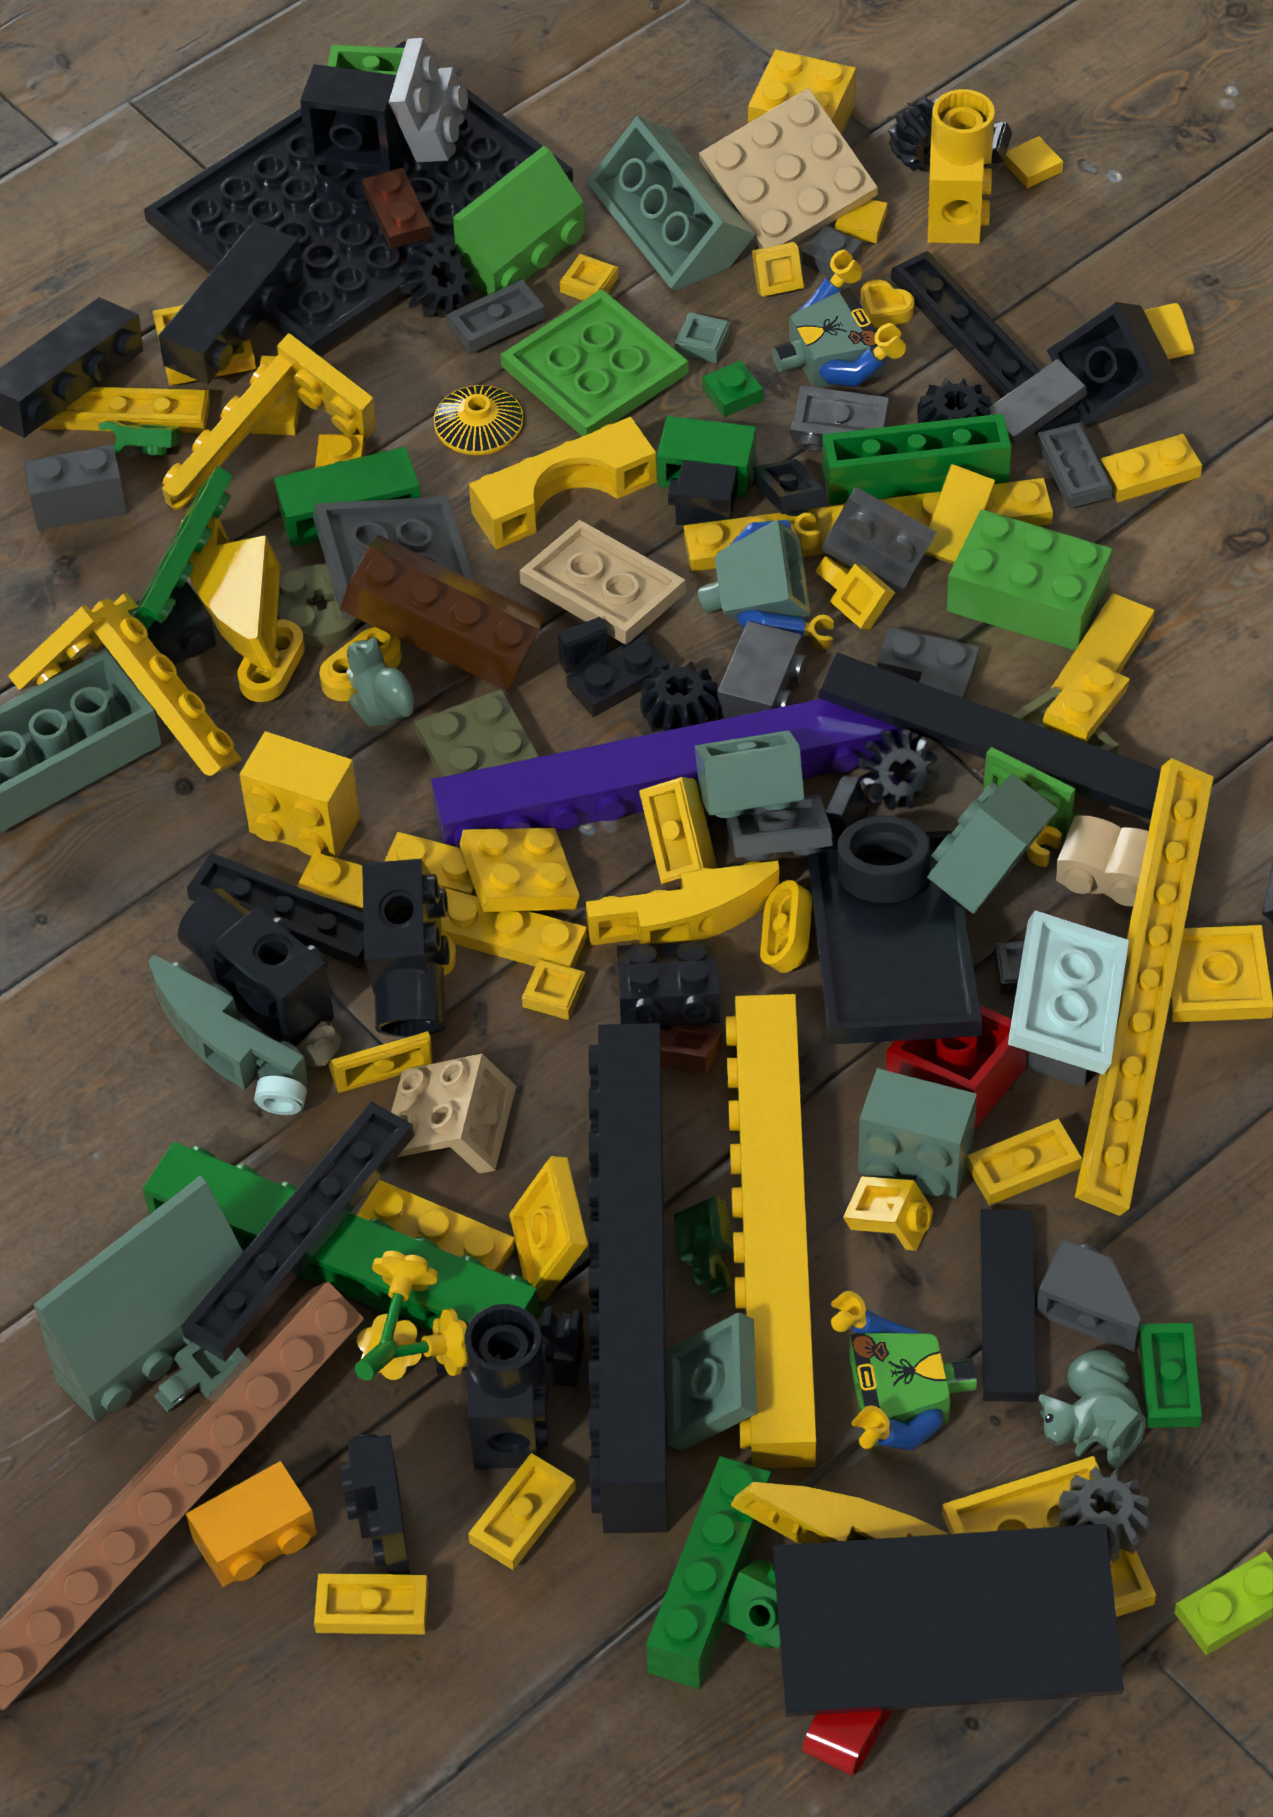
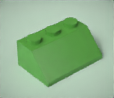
[453,146,585,296]

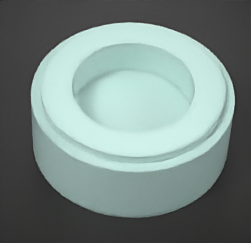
[254,1076,307,1115]

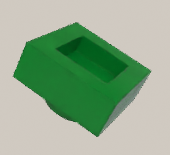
[702,360,763,418]

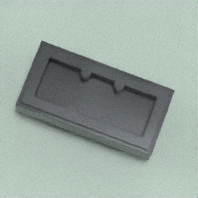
[1037,422,1113,508]

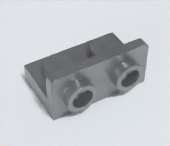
[821,486,936,593]

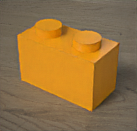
[186,1461,317,1587]

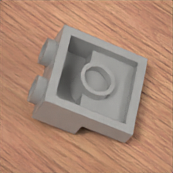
[389,38,468,162]

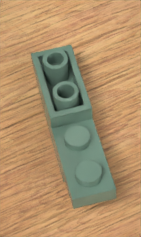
[148,955,308,1090]

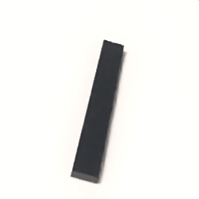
[818,652,1161,820]

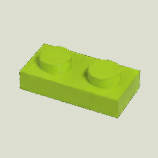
[1174,1551,1273,1656]

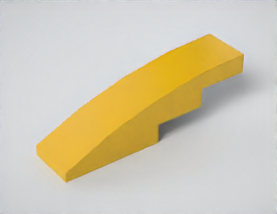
[731,1482,948,1544]

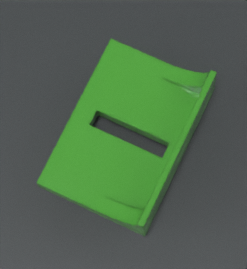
[983,747,1080,837]

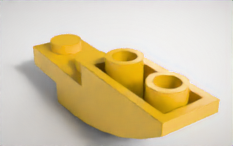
[586,861,779,946]

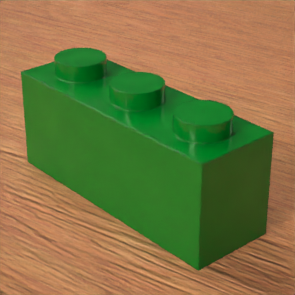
[273,446,421,547]

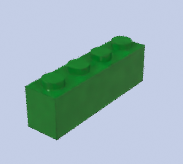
[822,414,1011,505]
[646,1456,771,1690]

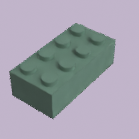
[0,650,162,833]

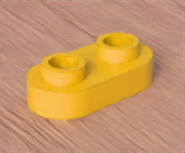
[237,619,305,702]
[319,627,402,701]
[760,880,812,973]

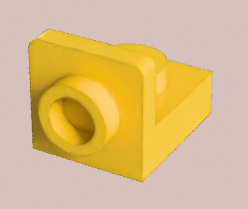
[843,1176,933,1251]

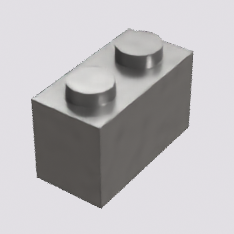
[717,621,807,720]

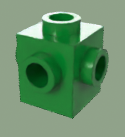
[721,1558,780,1650]

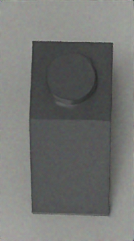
[1036,1239,1141,1353]

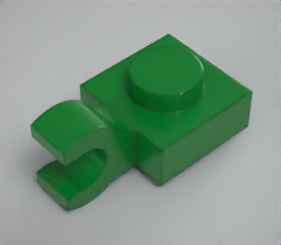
[99,420,181,455]

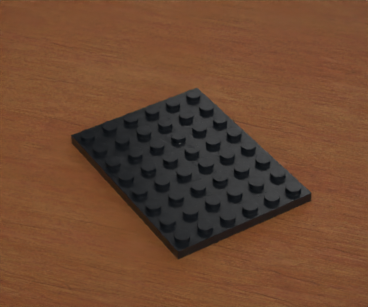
[144,41,573,354]

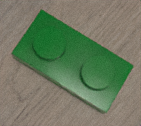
[1139,1323,1202,1428]

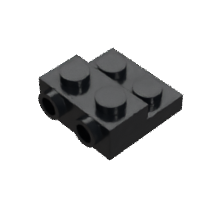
[617,941,721,1026]
[339,1434,410,1575]

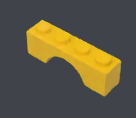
[469,417,657,550]

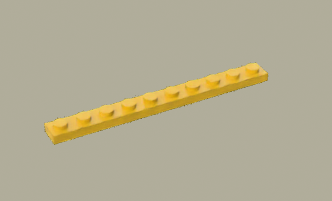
[1075,758,1214,1216]

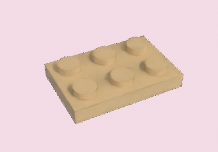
[519,520,686,645]

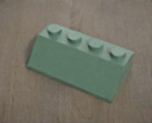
[586,116,756,291]

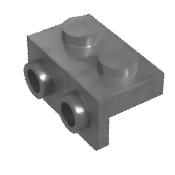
[789,385,890,452]

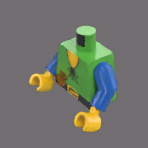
[831,1291,977,1450]

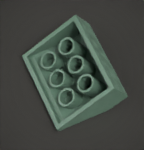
[34,1176,243,1423]

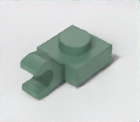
[154,1342,246,1412]

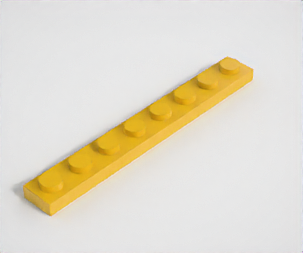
[683,478,1053,572]

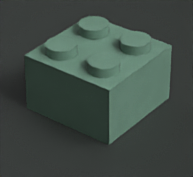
[927,773,1058,914]
[858,1068,977,1199]

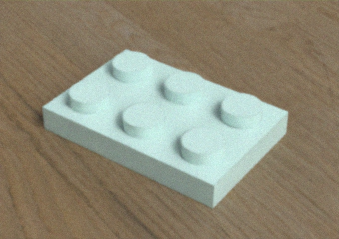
[1008,910,1129,1075]

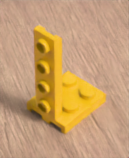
[162,333,377,510]
[8,593,242,776]

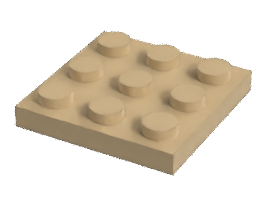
[699,88,878,249]

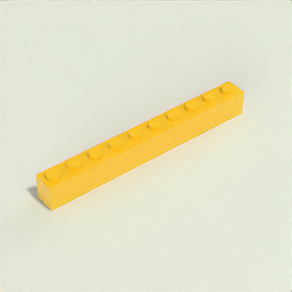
[726,994,816,1469]

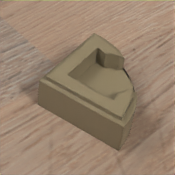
[296,1021,342,1066]

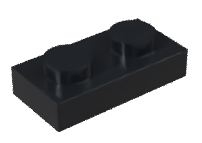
[753,459,825,516]
[566,633,671,718]

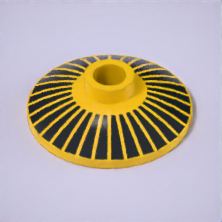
[434,385,523,456]

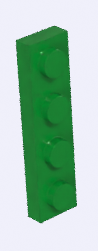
[132,466,233,630]

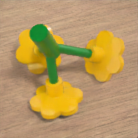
[355,1251,467,1381]

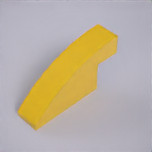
[181,516,281,670]

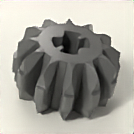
[1058,1466,1151,1563]

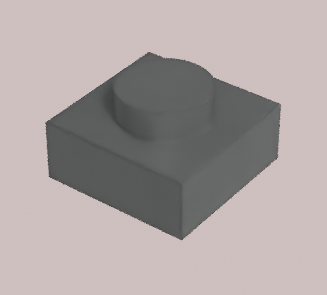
[802,225,862,277]

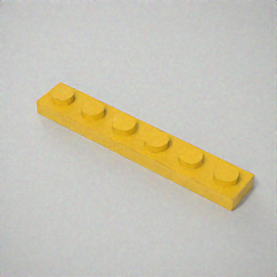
[297,852,587,968]

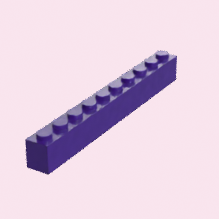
[431,699,912,848]

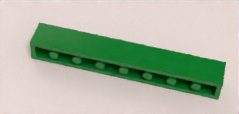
[142,1141,541,1332]

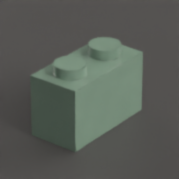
[695,730,804,818]

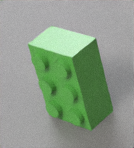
[946,509,1113,650]

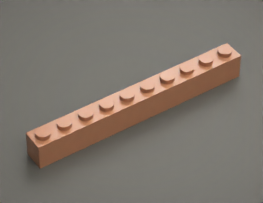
[0,1281,364,1711]

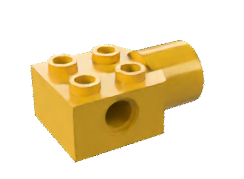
[927,89,995,244]

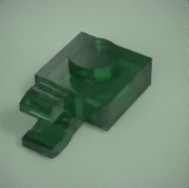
[673,1196,733,1296]

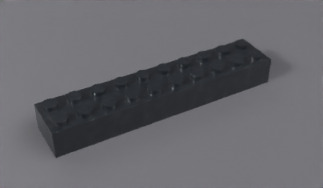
[588,1023,668,1534]

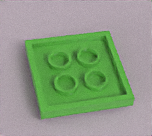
[500,289,689,436]

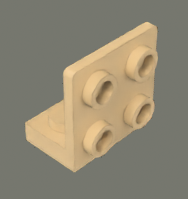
[391,1053,516,1174]

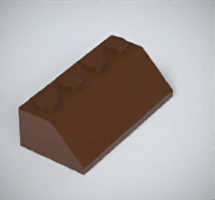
[340,535,546,692]

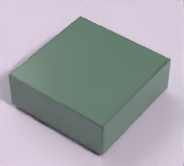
[675,312,731,363]

